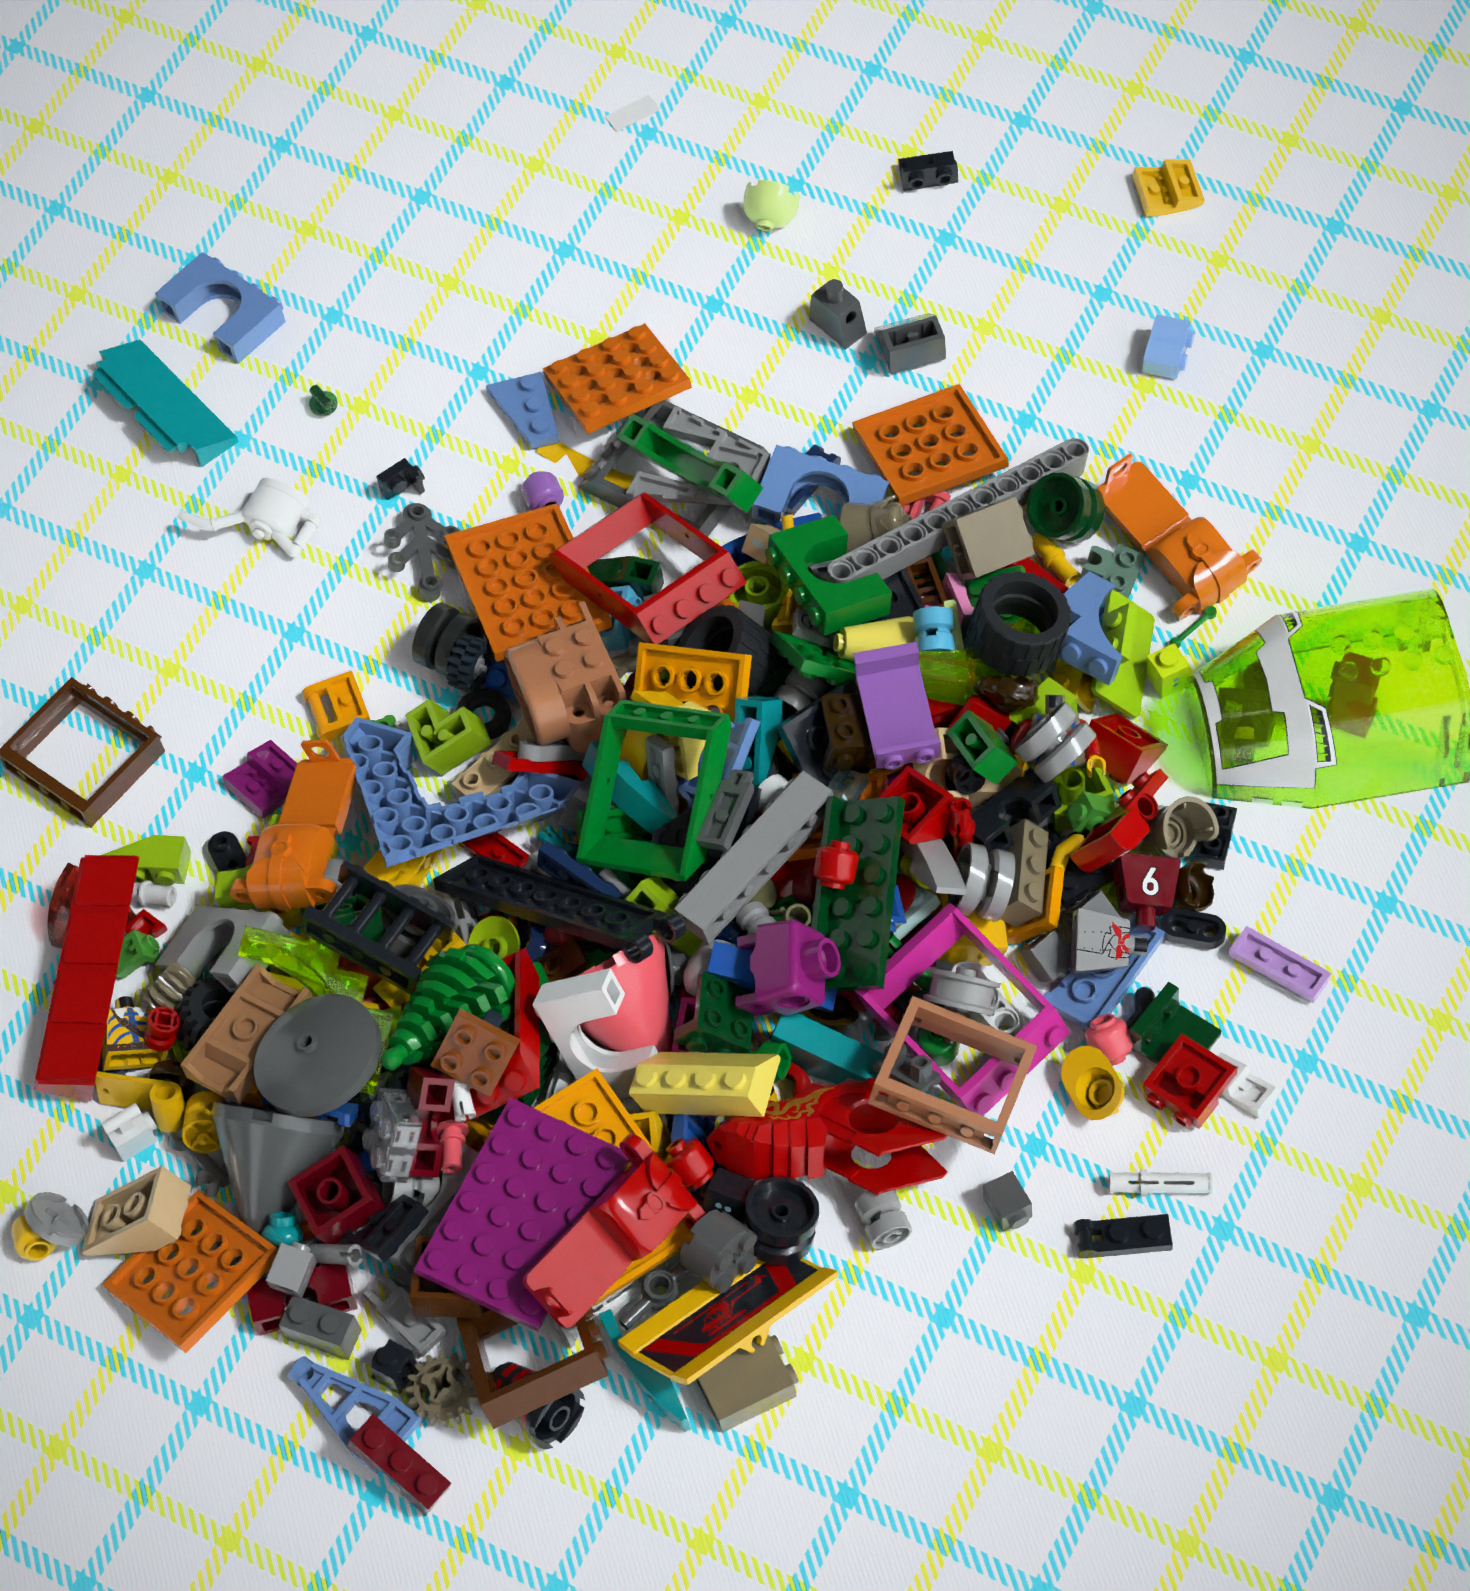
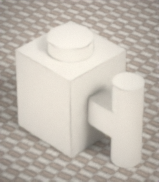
[101,1103,158,1162]

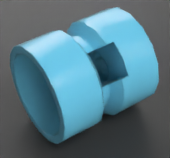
[913,606,956,661]

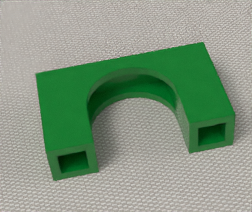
[765,515,892,636]

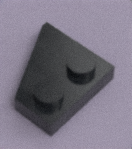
[343,1194,429,1264]

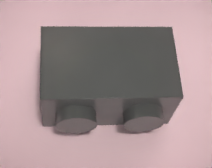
[279,1295,362,1360]

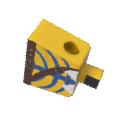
[102,996,168,1071]

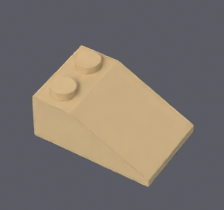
[81,1166,191,1256]

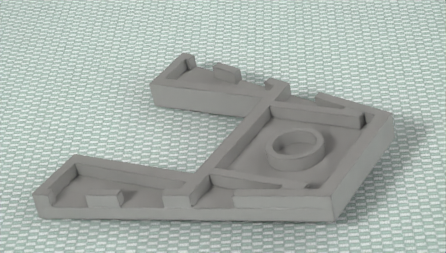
[626,406,771,505]

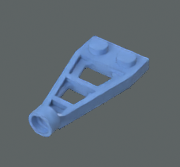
[288,1356,423,1474]

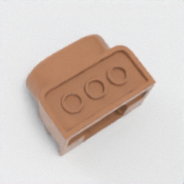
[504,601,627,753]

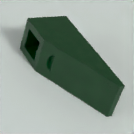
[587,556,664,602]

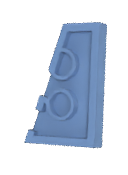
[485,372,560,449]

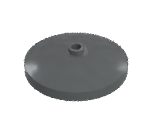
[254,994,382,1117]

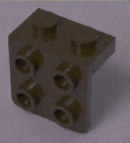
[821,693,877,770]

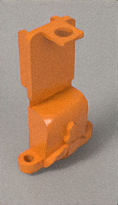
[1097,453,1262,620]
[230,740,357,910]

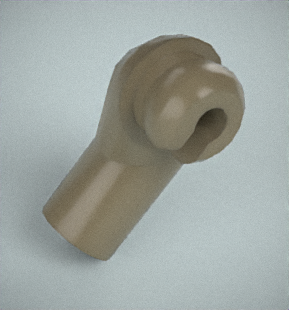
[611,655,637,679]

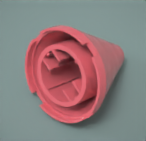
[578,933,673,1053]

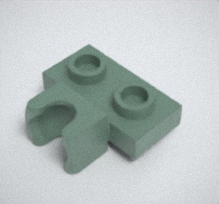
[1080,544,1146,599]

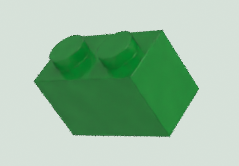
[947,709,1018,785]

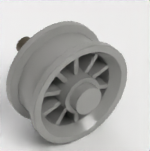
[922,966,1001,1045]

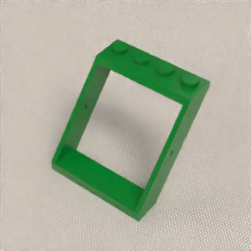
[576,699,732,881]

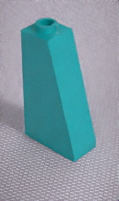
[768,1013,884,1085]

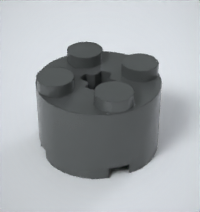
[680,1209,757,1293]

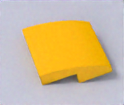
[1132,159,1205,216]

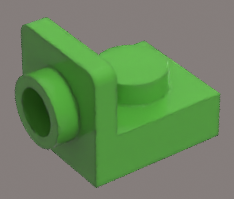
[116,930,161,979]

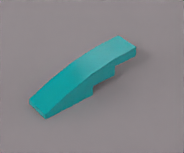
[582,741,679,835]
[598,1309,692,1432]

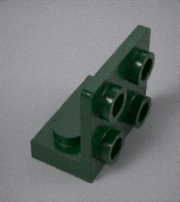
[1130,981,1221,1064]

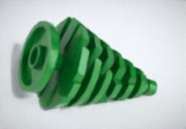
[380,944,515,1070]

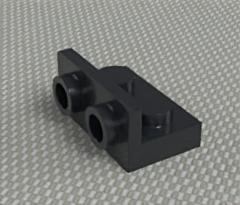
[898,151,958,191]

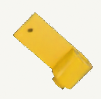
[95,1071,186,1133]

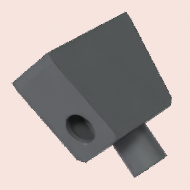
[809,279,867,350]

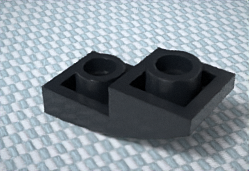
[1193,802,1237,870]

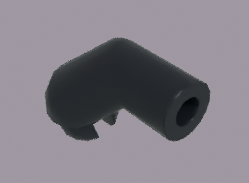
[1126,987,1155,1029]

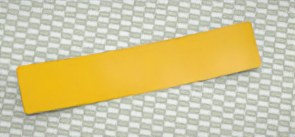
[537,442,634,490]

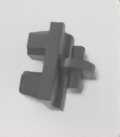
[873,1043,941,1092]

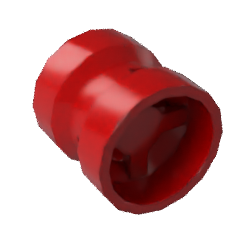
[143,1006,180,1051]

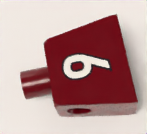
[1112,853,1181,931]

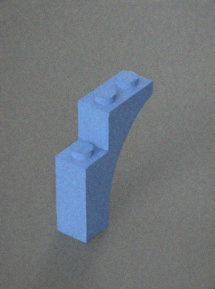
[1057,571,1123,686]

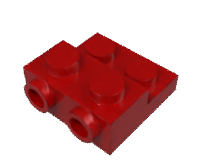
[1142,1033,1238,1130]

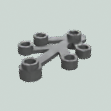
[383,503,460,601]

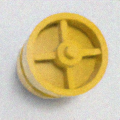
[182,1091,226,1153]

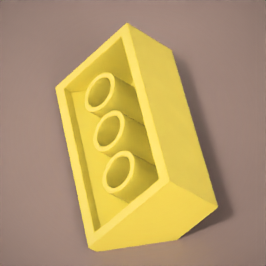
[629,1052,781,1117]

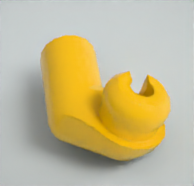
[1049,834,1085,871]

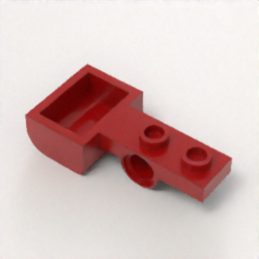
[1070,768,1168,872]

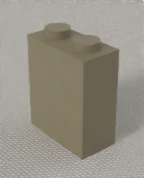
[941,497,1035,581]
[696,1334,799,1433]

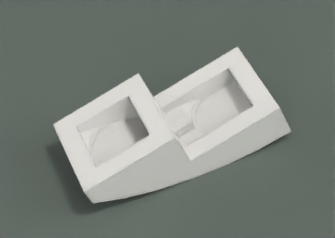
[1217,1051,1279,1118]

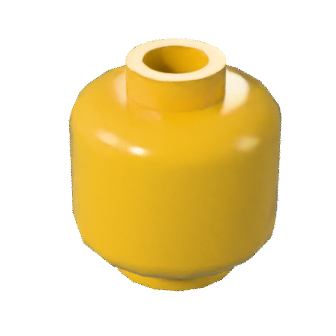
[11,1214,57,1261]

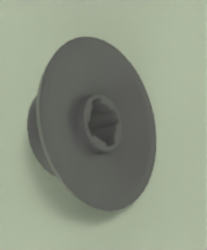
[663,942,687,999]

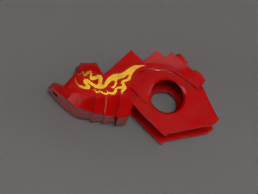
[706,1077,948,1196]

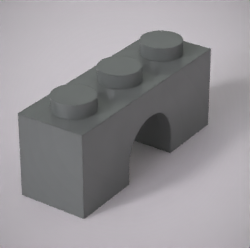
[1018,891,1121,983]

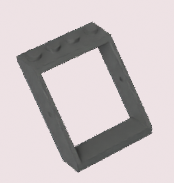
[578,400,771,537]

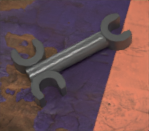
[169,1132,230,1197]

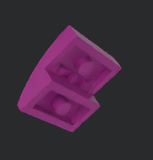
[222,739,298,819]

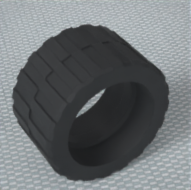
[967,571,1072,677]
[678,605,776,708]

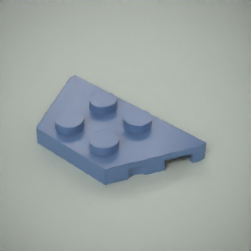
[677,717,760,807]

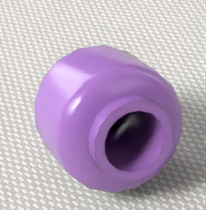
[521,471,564,510]

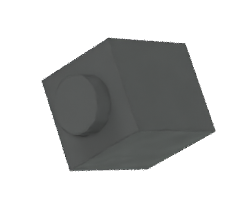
[983,1170,1033,1232]

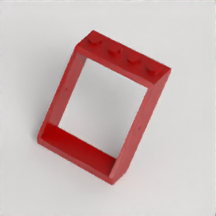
[548,492,747,644]
[419,948,540,1124]

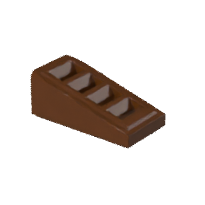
[905,556,947,607]

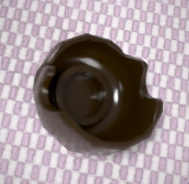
[1174,860,1215,912]
[148,1059,197,1107]

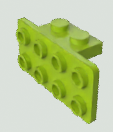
[1091,590,1155,719]

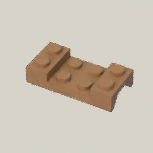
[181,963,313,1105]

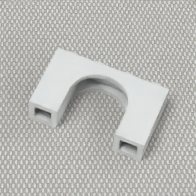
[533,968,658,1099]

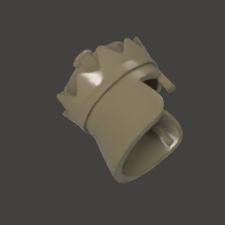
[840,495,912,553]
[1139,796,1219,859]

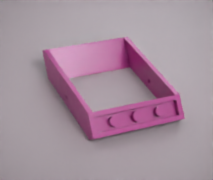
[855,903,1071,1116]

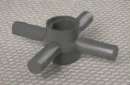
[618,1262,690,1330]

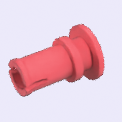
[437,1120,469,1175]

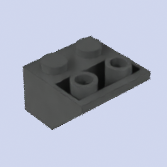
[874,313,946,374]

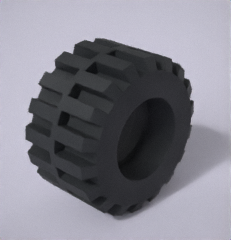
[177,976,234,1051]

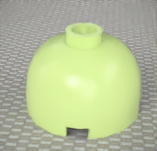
[743,180,801,232]

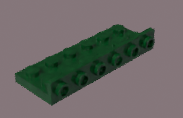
[811,796,905,992]

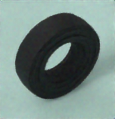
[456,688,511,740]

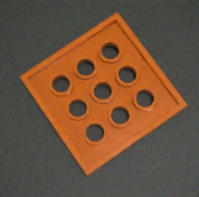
[542,323,692,434]
[852,383,1009,506]
[102,1190,278,1354]

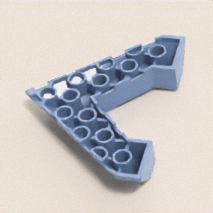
[343,717,582,868]

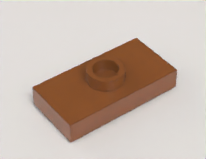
[538,937,591,982]

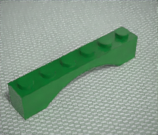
[616,413,764,513]

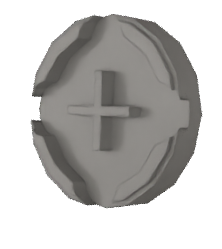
[24,1192,89,1247]

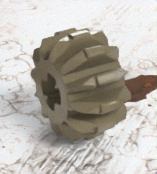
[142,962,196,1011]

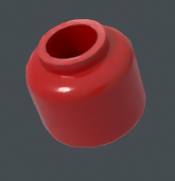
[813,840,859,889]
[664,1138,714,1189]

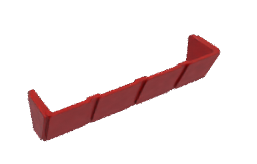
[33,855,139,1101]

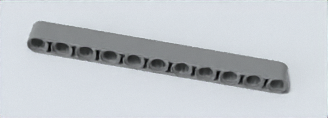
[826,438,1089,583]

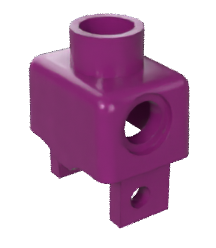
[736,920,841,1016]

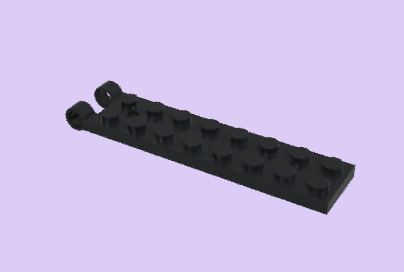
[433,854,687,964]

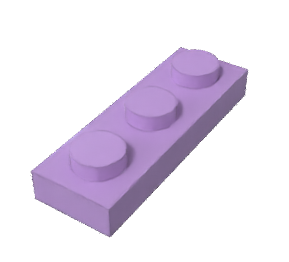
[1229,926,1331,1003]

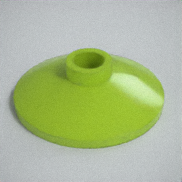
[468,916,520,959]

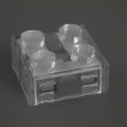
[363,1088,422,1183]

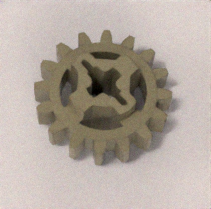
[405,1351,479,1427]

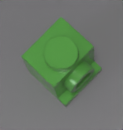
[1064,791,1116,834]

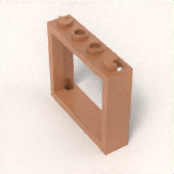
[868,996,1038,1155]

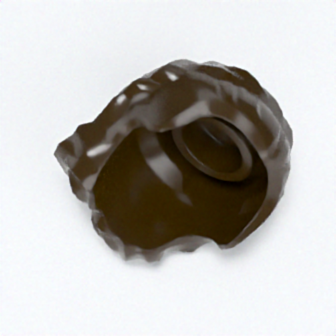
[974,675,1039,714]

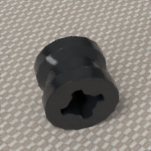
[946,754,986,795]

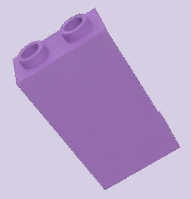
[853,642,941,769]

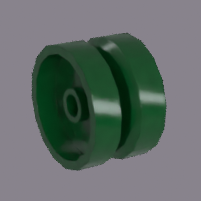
[1026,473,1105,543]

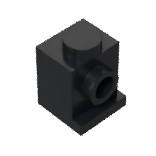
[371,1339,417,1394]

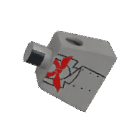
[1070,908,1148,974]

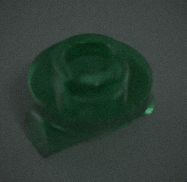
[309,385,338,416]

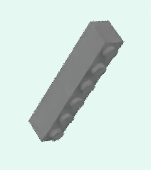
[674,771,834,945]

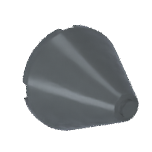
[211,1101,345,1236]

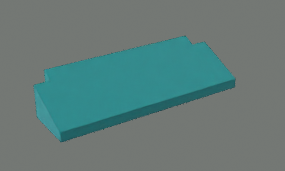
[94,339,239,467]

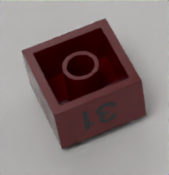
[287,1145,386,1244]

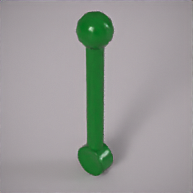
[1169,606,1217,648]

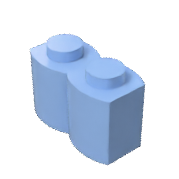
[1142,315,1195,379]

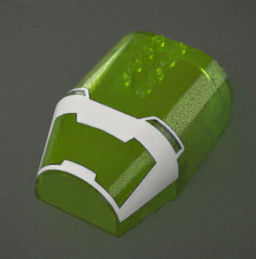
[1185,588,1470,809]

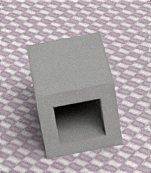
[266,1242,317,1298]

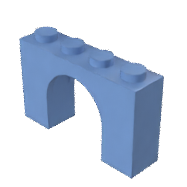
[155,252,286,364]
[751,445,889,525]

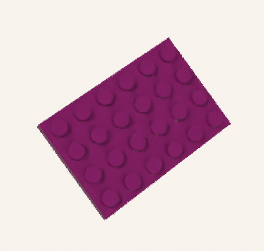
[414,1097,630,1332]

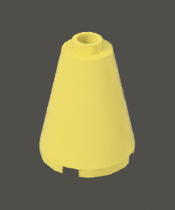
[833,616,921,667]

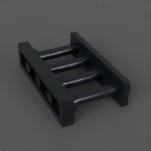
[300,860,455,995]

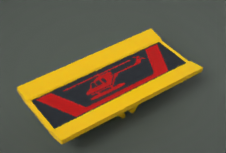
[618,1258,839,1385]

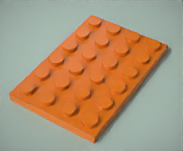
[444,503,612,662]

